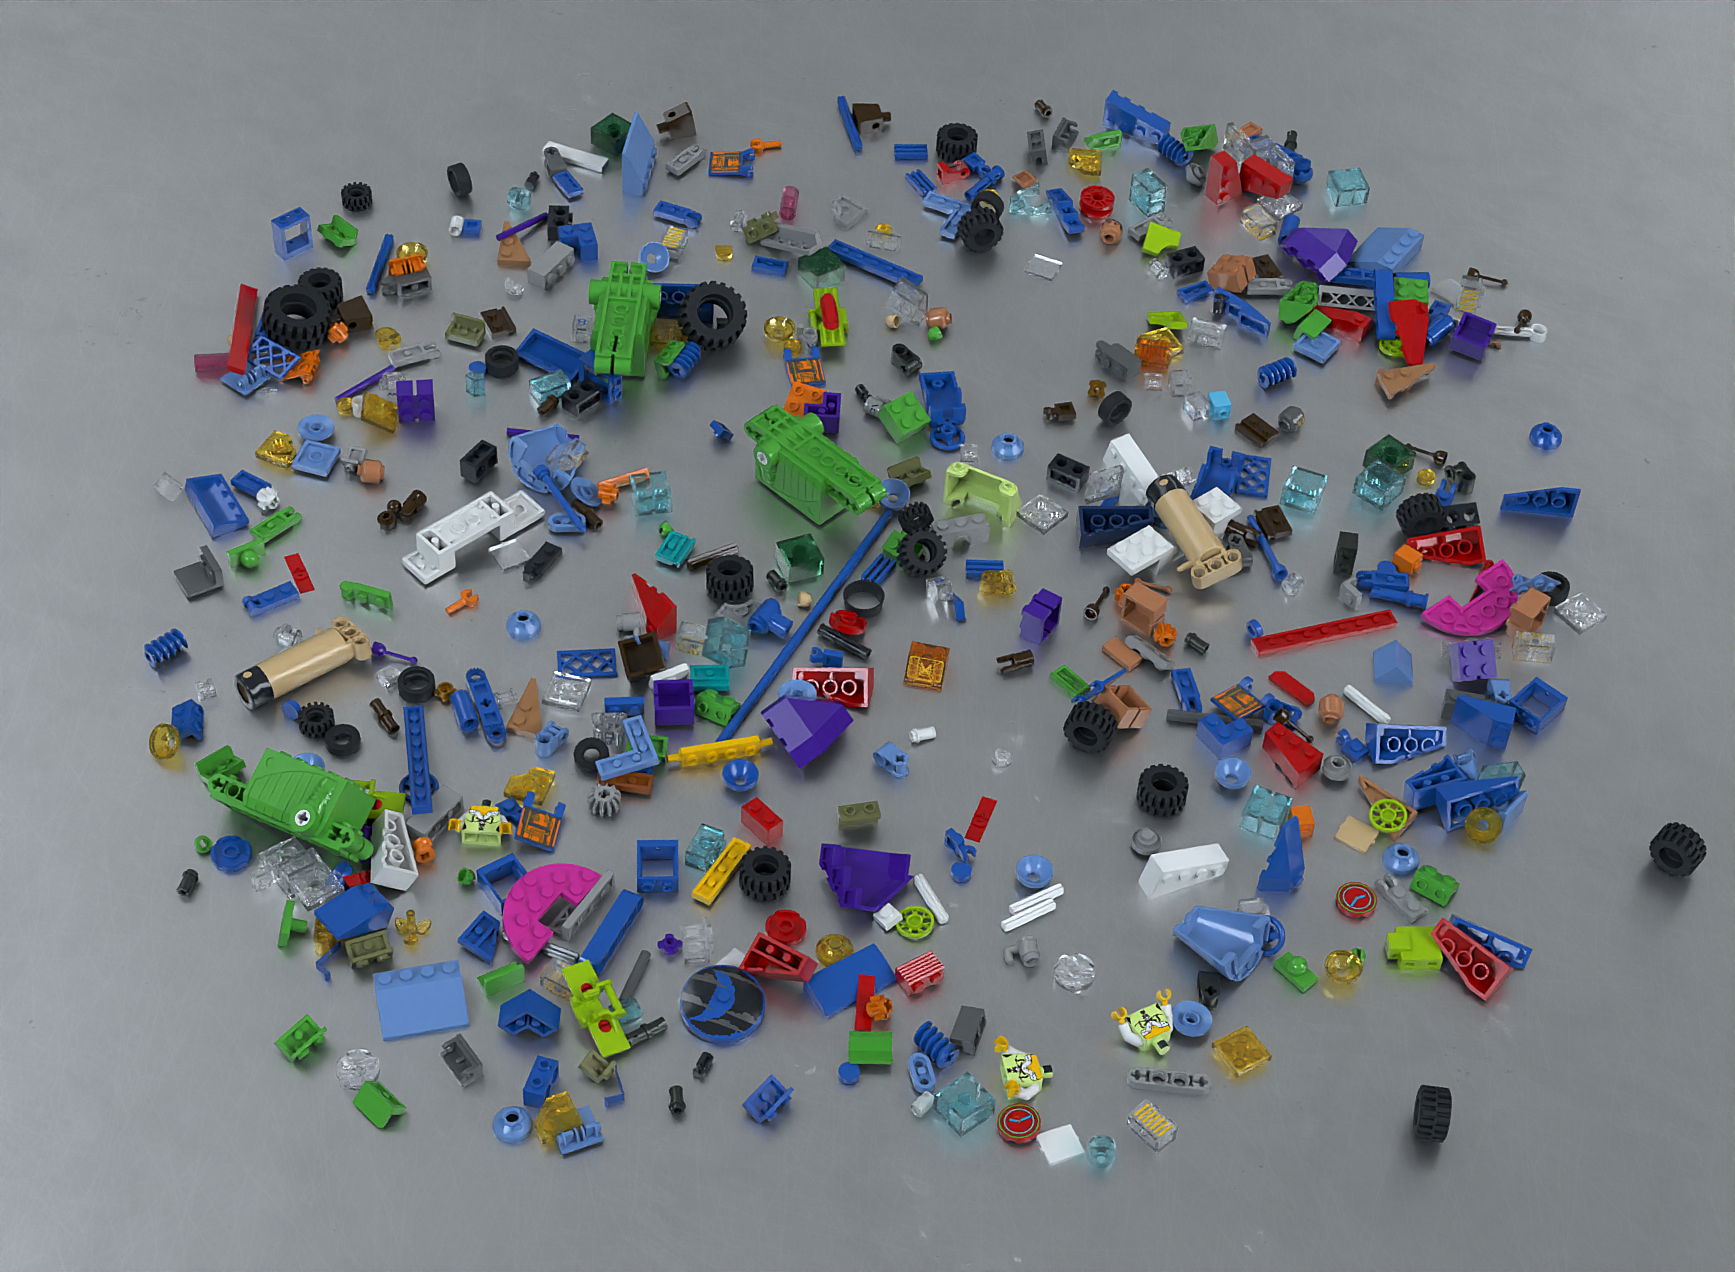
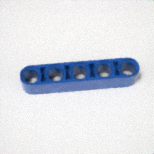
[1373,269,1396,340]
[579,889,644,974]

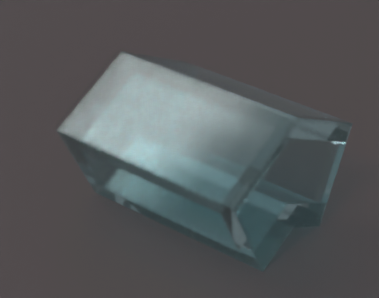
[465,370,485,397]
[608,996,643,1024]

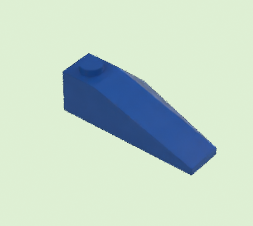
[1500,487,1581,517]
[1365,723,1447,764]
[1436,776,1519,832]
[1257,816,1305,892]
[1441,913,1533,968]

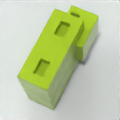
[1384,926,1443,970]

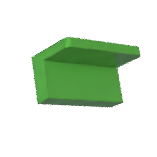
[1084,129,1122,152]
[1292,309,1331,340]
[477,961,525,998]
[848,1031,892,1064]
[353,1081,407,1128]

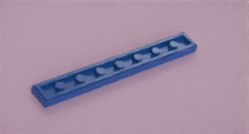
[403,705,433,815]

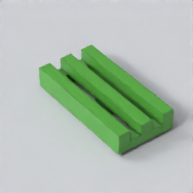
[1050,664,1091,698]

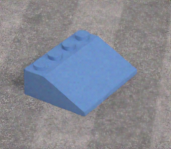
[622,112,657,195]
[1347,227,1424,274]
[373,960,469,1041]

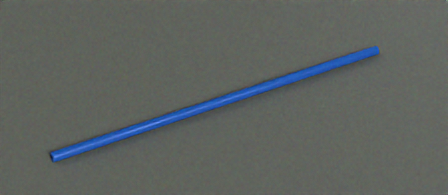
[715,509,893,742]

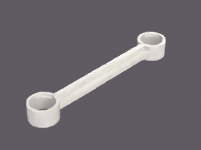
[1447,318,1548,343]

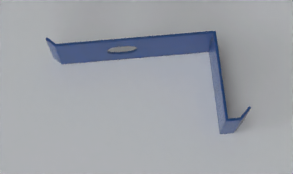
[945,592,966,621]
[315,941,341,981]
[604,1063,625,1108]

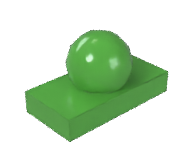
[226,538,266,568]
[1273,952,1319,992]

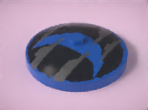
[680,965,765,1044]

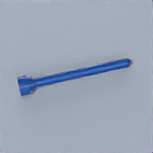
[533,464,586,533]
[1247,515,1288,581]

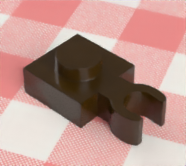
[1043,402,1076,421]

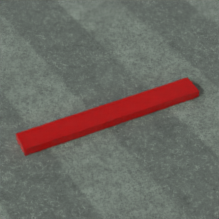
[226,284,258,375]
[1251,609,1398,657]

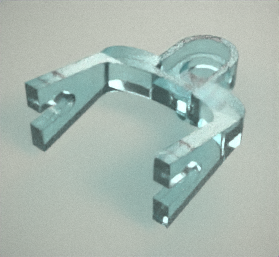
[1009,181,1052,216]

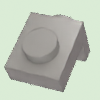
[340,444,368,471]
[1339,577,1362,610]

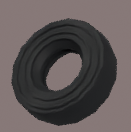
[324,724,361,757]
[573,737,610,773]

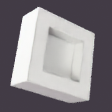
[873,903,903,931]

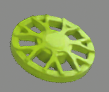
[1379,335,1404,357]
[1369,799,1407,833]
[896,906,934,939]

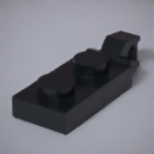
[522,541,562,583]

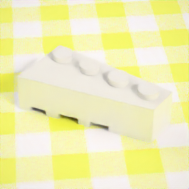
[1102,433,1159,506]
[370,809,419,891]
[1138,843,1230,900]

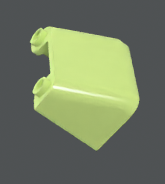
[943,462,1022,528]

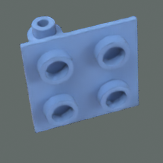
[220,362,271,396]
[1510,574,1561,595]
[547,1105,604,1155]

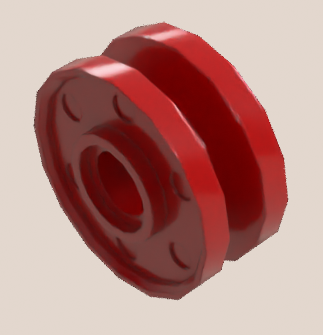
[1079,185,1115,220]

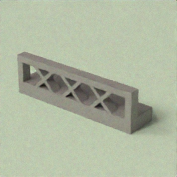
[761,222,823,256]
[1317,285,1375,312]
[548,869,615,942]

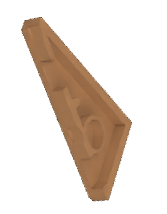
[497,221,531,267]
[1376,363,1436,399]
[506,678,542,739]
[1358,775,1418,842]

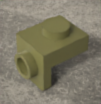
[578,1049,617,1084]

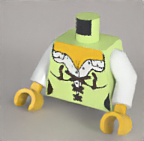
[448,799,512,846]
[1111,988,1173,1055]
[994,1036,1053,1100]

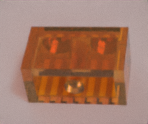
[1134,337,1173,369]

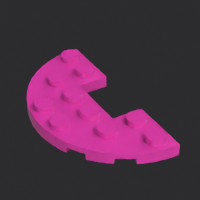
[1421,559,1519,636]
[502,863,602,964]

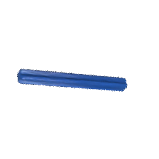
[837,96,863,151]
[366,234,394,295]

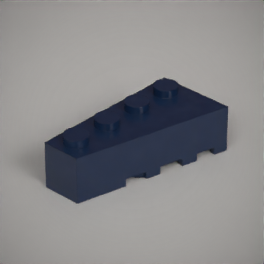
[1076,506,1153,549]

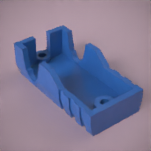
[919,371,966,427]
[1190,446,1245,500]

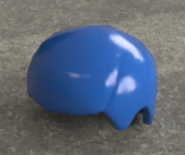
[1287,166,1313,184]

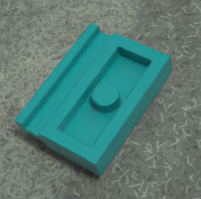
[655,530,696,568]
[690,665,730,691]

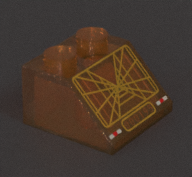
[903,641,950,691]

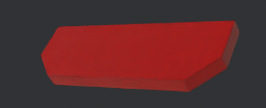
[1268,671,1315,708]

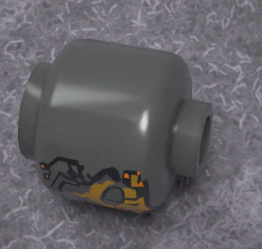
[1278,406,1305,432]

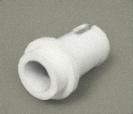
[909,726,936,744]

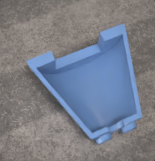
[508,423,586,494]
[1173,906,1270,981]

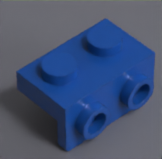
[604,696,644,717]
[171,699,204,742]
[742,1074,794,1124]

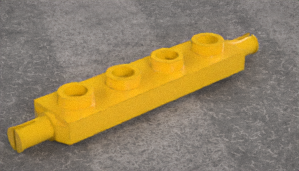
[666,735,773,767]

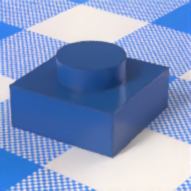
[709,420,734,440]

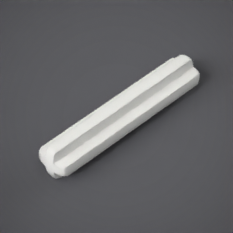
[1343,685,1391,724]
[913,874,949,924]
[1009,883,1064,915]
[1001,898,1056,932]

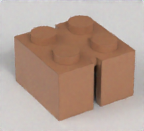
[1207,254,1256,292]
[1120,581,1168,638]
[1505,587,1551,644]
[1094,685,1153,729]

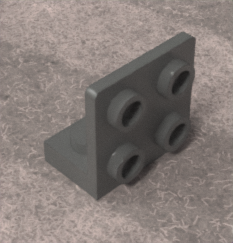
[174,545,224,598]

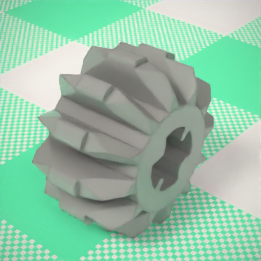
[587,783,622,817]

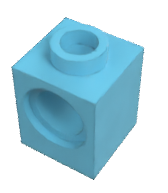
[1206,391,1232,420]

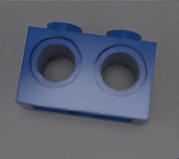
[523,1055,559,1110]

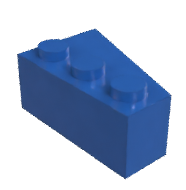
[1403,755,1468,810]

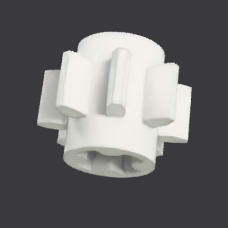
[256,487,280,511]

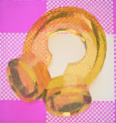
[375,327,401,348]

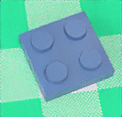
[1293,331,1341,364]
[292,439,341,477]

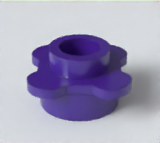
[657,934,683,955]

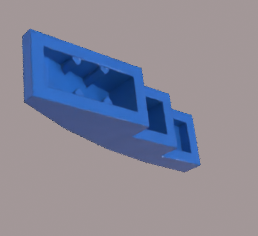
[1046,188,1085,234]
[1213,287,1271,338]

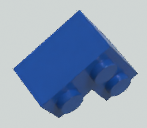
[558,222,598,262]
[1196,712,1254,761]
[498,989,561,1037]

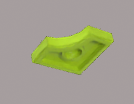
[1142,221,1181,257]
[1146,311,1187,329]

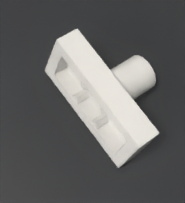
[649,663,689,691]

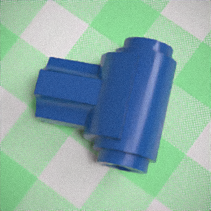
[1426,314,1456,346]
[747,598,793,638]

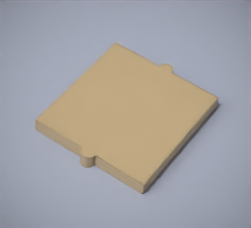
[1334,816,1380,854]

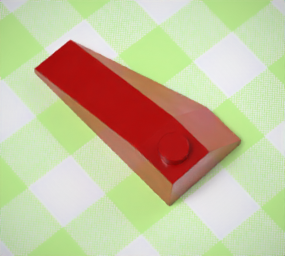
[1388,299,1429,366]
[1303,305,1375,343]
[1406,525,1486,565]
[632,573,677,640]
[793,667,874,707]
[1430,917,1514,1001]

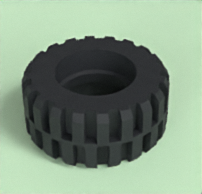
[678,281,748,352]
[262,284,332,350]

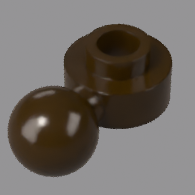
[377,500,402,530]

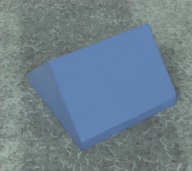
[1373,640,1413,685]
[1476,790,1528,834]

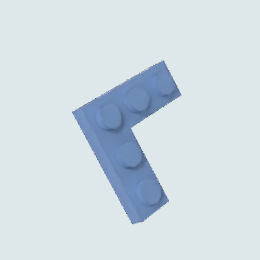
[923,191,971,240]
[595,715,659,781]

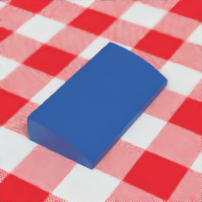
[516,328,585,383]
[185,474,249,537]
[803,943,897,1018]

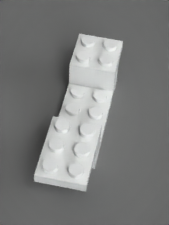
[1107,487,1242,576]
[402,490,545,585]

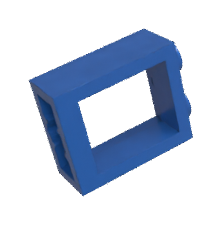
[271,207,313,261]
[578,349,622,404]
[1508,677,1568,734]
[637,840,679,892]
[476,853,527,916]

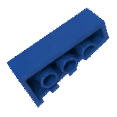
[1102,90,1171,145]

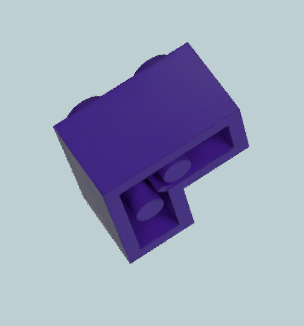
[804,392,841,433]

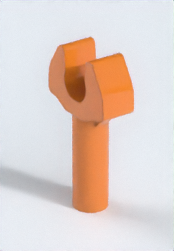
[750,138,782,154]
[445,589,479,615]

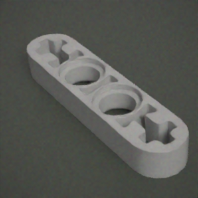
[1127,1067,1212,1096]

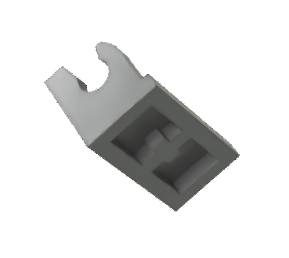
[1051,117,1079,153]
[1027,129,1048,164]
[949,1005,987,1055]
[440,1034,483,1087]

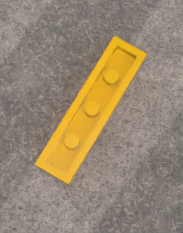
[692,837,751,906]

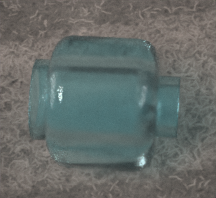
[507,186,532,210]
[1087,1135,1116,1168]

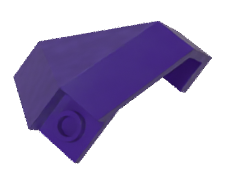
[1279,228,1358,283]
[761,695,854,769]
[819,843,914,912]

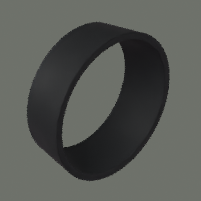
[843,580,885,618]

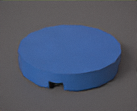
[210,836,252,872]

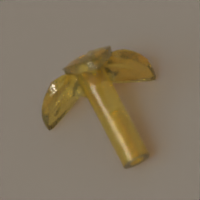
[395,910,432,945]

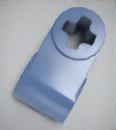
[1487,679,1512,706]
[535,720,569,758]
[873,741,909,778]
[1453,748,1479,781]

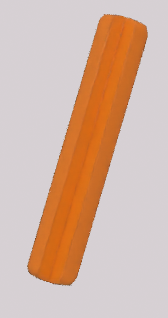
[597,468,650,489]

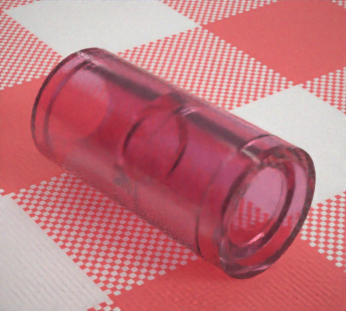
[779,186,799,220]
[194,353,229,372]

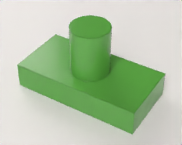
[277,900,307,947]

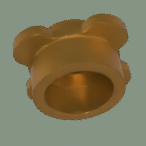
[1088,380,1106,398]
[434,682,457,702]

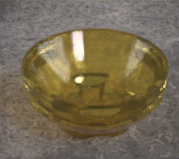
[396,242,428,262]
[764,316,796,343]
[149,723,181,760]
[1465,807,1502,844]
[815,934,854,967]
[1324,950,1363,984]

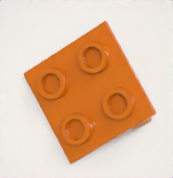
[388,254,426,277]
[279,349,320,384]
[783,381,827,418]

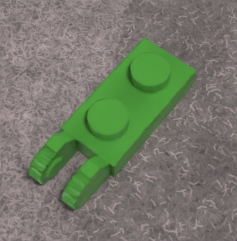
[250,506,302,543]
[339,581,393,609]

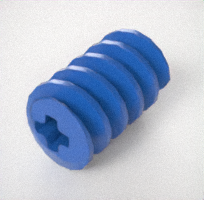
[1157,133,1193,167]
[667,342,701,379]
[1257,357,1297,388]
[144,628,188,668]
[914,1021,959,1068]

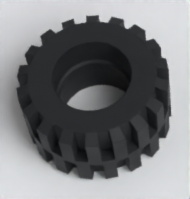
[936,123,978,163]
[957,207,1004,252]
[298,267,343,309]
[1396,493,1447,538]
[896,528,947,578]
[706,555,754,602]
[1063,701,1117,753]
[1136,764,1189,817]
[1649,822,1707,877]
[739,846,791,902]
[1413,1085,1452,1143]

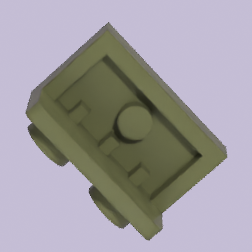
[742,211,779,244]
[445,312,486,347]
[887,456,932,488]
[837,801,881,828]
[344,930,393,968]

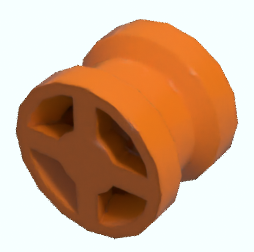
[412,837,435,863]

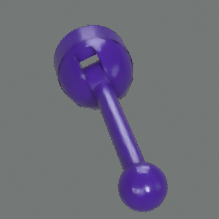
[371,641,418,664]

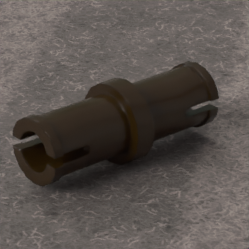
[571,498,603,529]
[369,698,400,735]

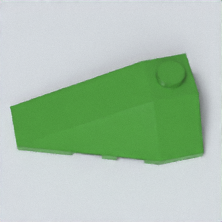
[1180,124,1218,151]
[1278,280,1318,324]

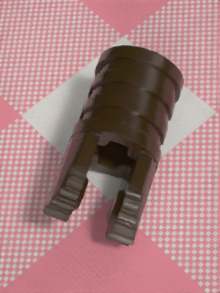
[399,490,427,523]
[1225,519,1261,547]
[996,649,1034,674]

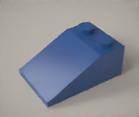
[1450,694,1516,750]
[314,883,394,940]

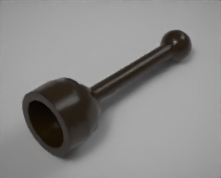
[1466,267,1508,286]
[1514,309,1532,334]
[1405,443,1448,466]
[1083,586,1110,620]
[1273,707,1314,743]

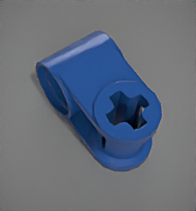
[1262,698,1302,731]

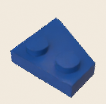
[457,910,500,965]

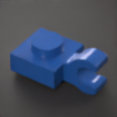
[1428,300,1451,318]
[809,647,844,667]
[1336,729,1370,763]
[495,797,522,829]
[944,828,977,862]

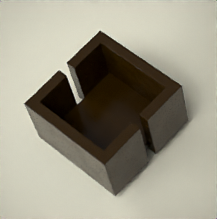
[618,631,667,683]

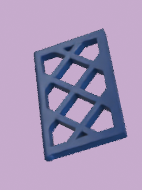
[247,335,302,381]
[1235,455,1271,498]
[557,648,618,679]

